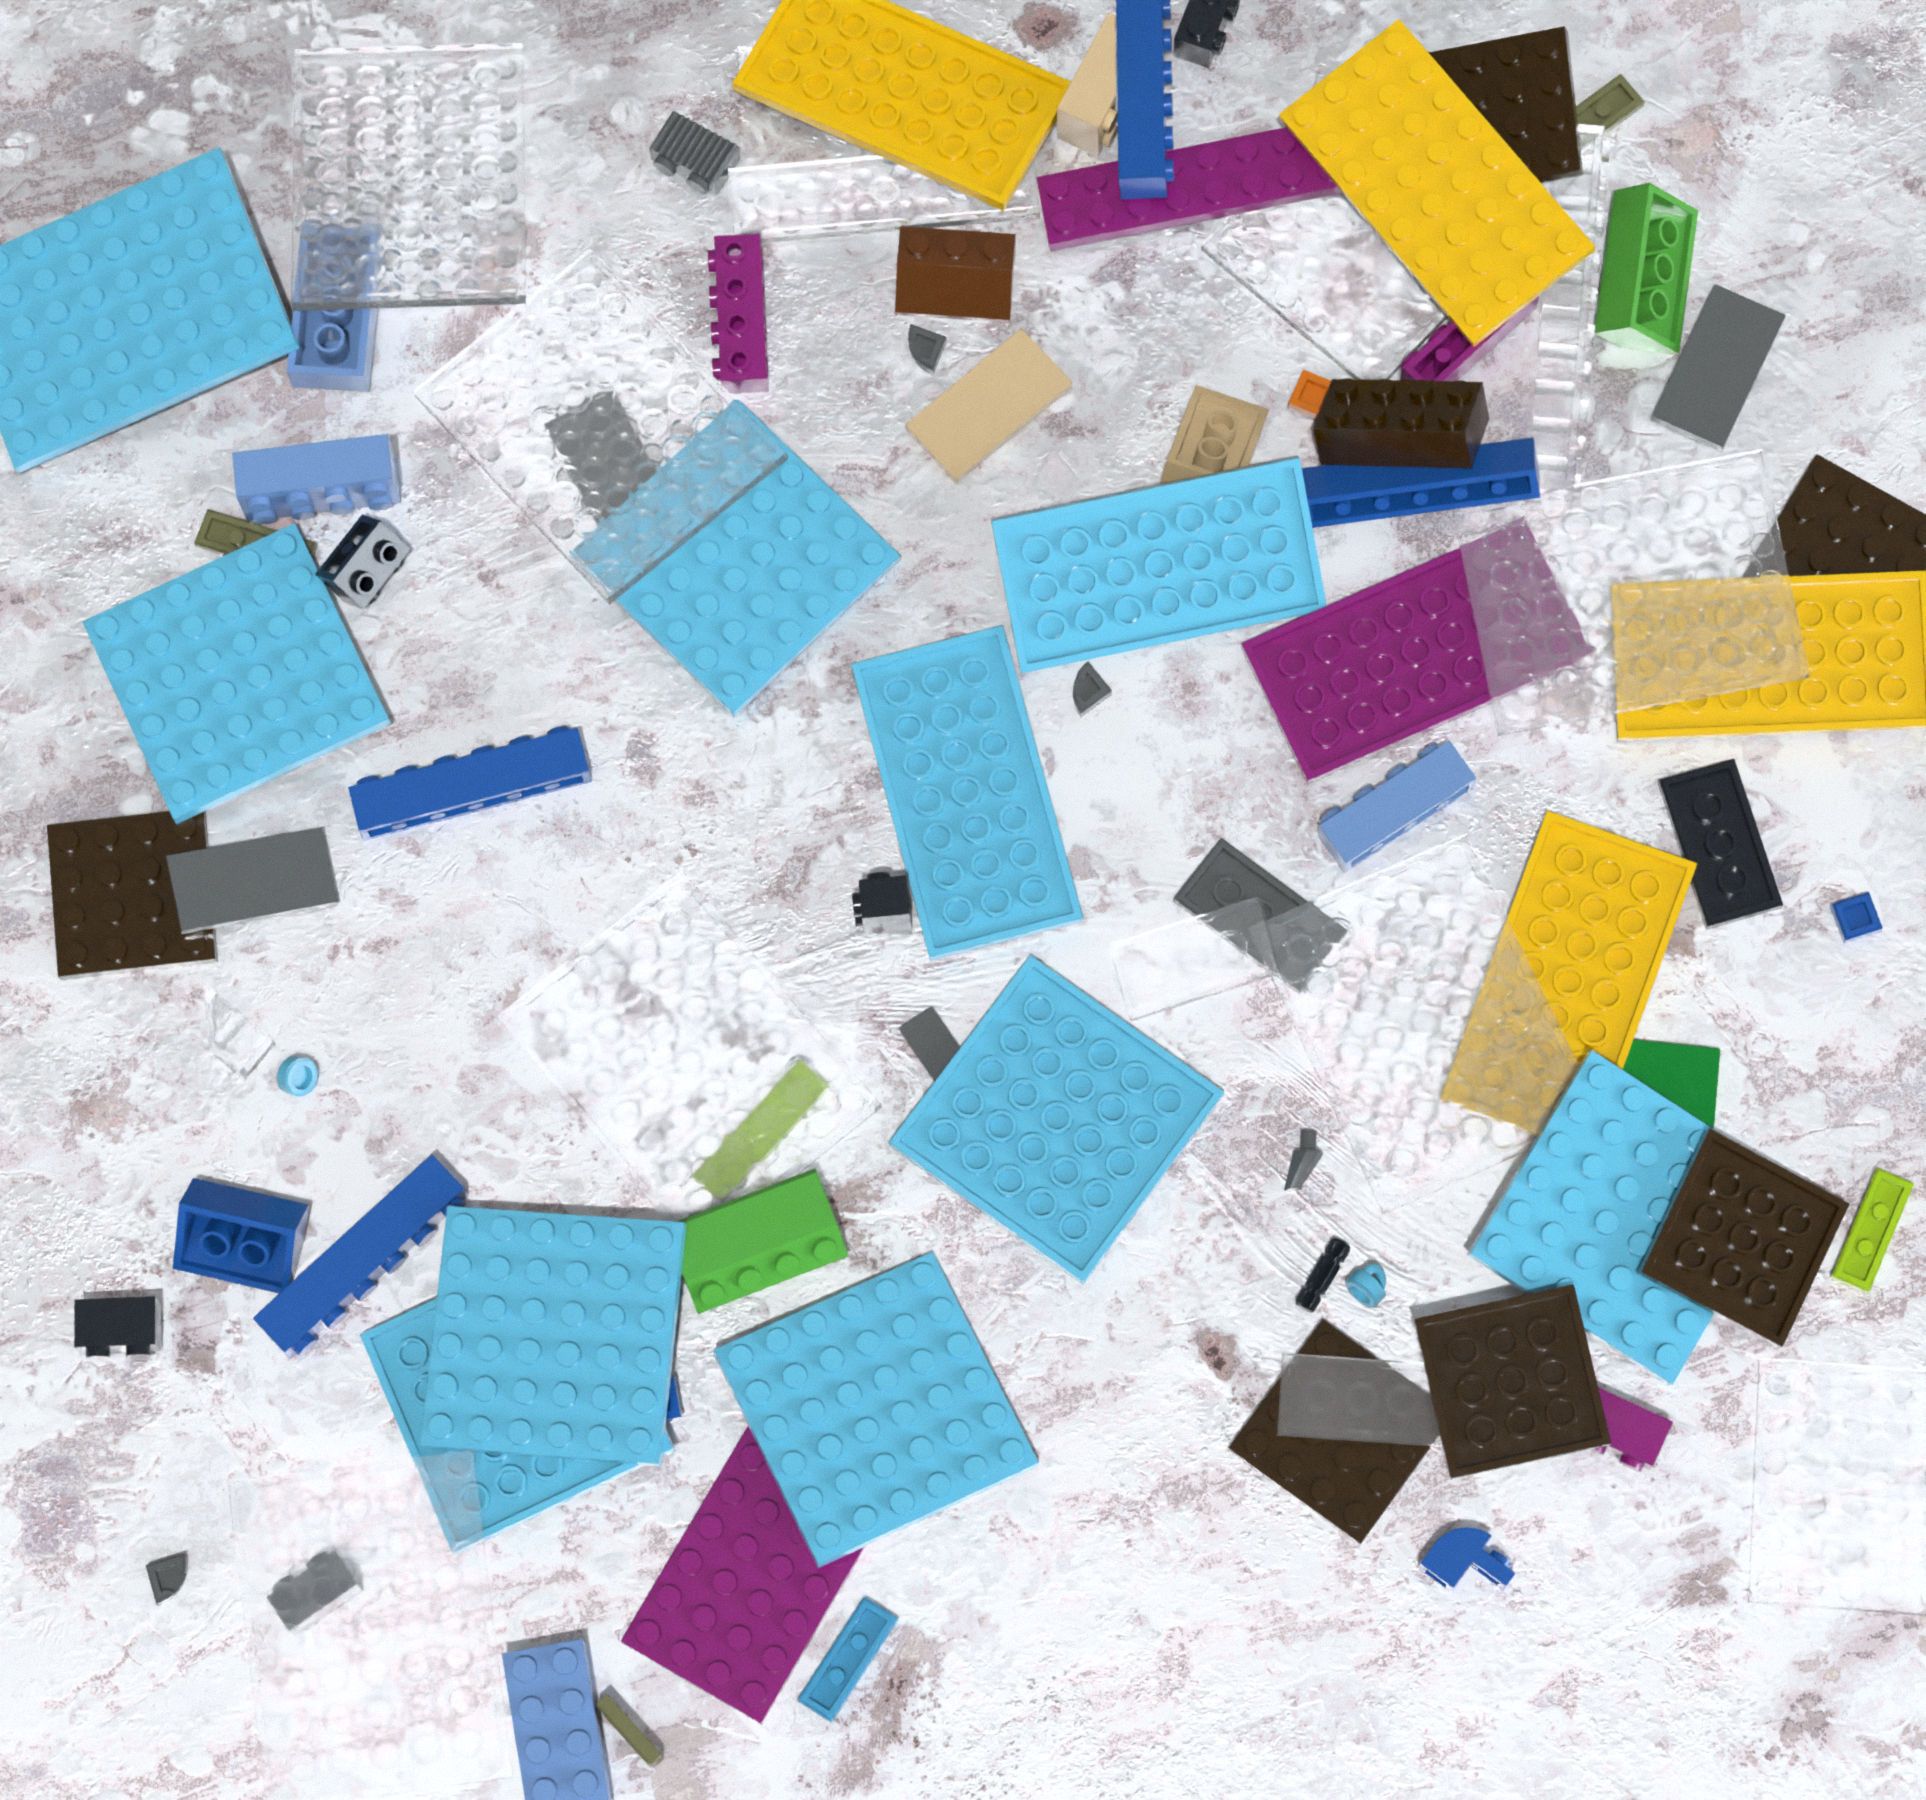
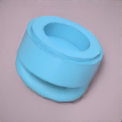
[277,1055,318,1097]
[1346,1263,1386,1308]

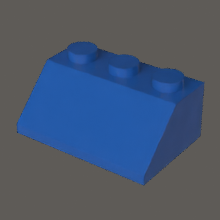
[173,1178,309,1294]

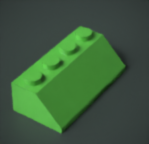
[1594,183,1698,355]
[676,1168,849,1314]

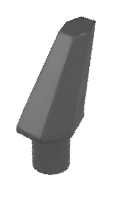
[1284,1130,1323,1192]

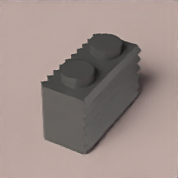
[649,111,740,195]

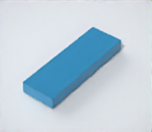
[797,1597,899,1723]

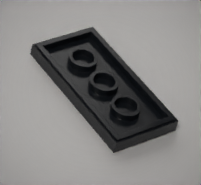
[1658,759,1783,930]

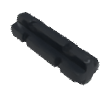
[1296,1237,1350,1313]

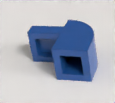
[1418,1527,1516,1593]

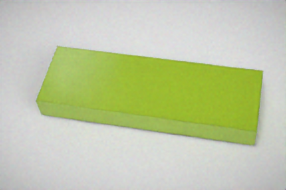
[1830,1168,1914,1295]

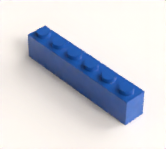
[1116,0,1174,200]
[1302,437,1541,528]
[348,726,592,841]
[253,1154,468,1360]

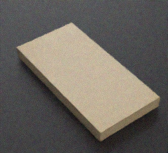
[905,328,1072,484]

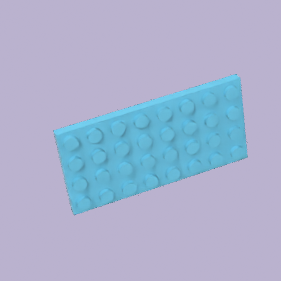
[990,456,1327,673]
[851,625,1083,961]

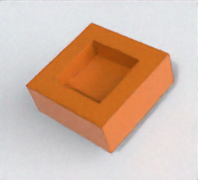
[1288,370,1331,420]

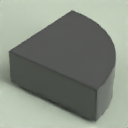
[908,324,947,375]
[1073,661,1112,717]
[146,1553,188,1606]

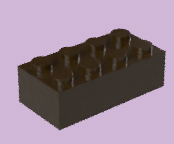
[1313,378,1490,469]

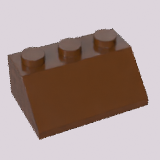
[895,226,1016,323]

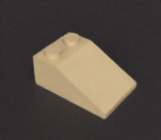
[1057,12,1118,157]
[1160,385,1269,484]

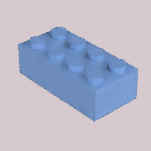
[286,226,384,392]
[232,434,401,524]
[502,1639,612,1800]

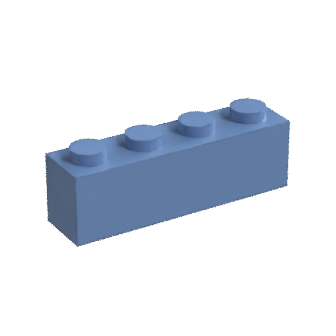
[1317,740,1476,873]

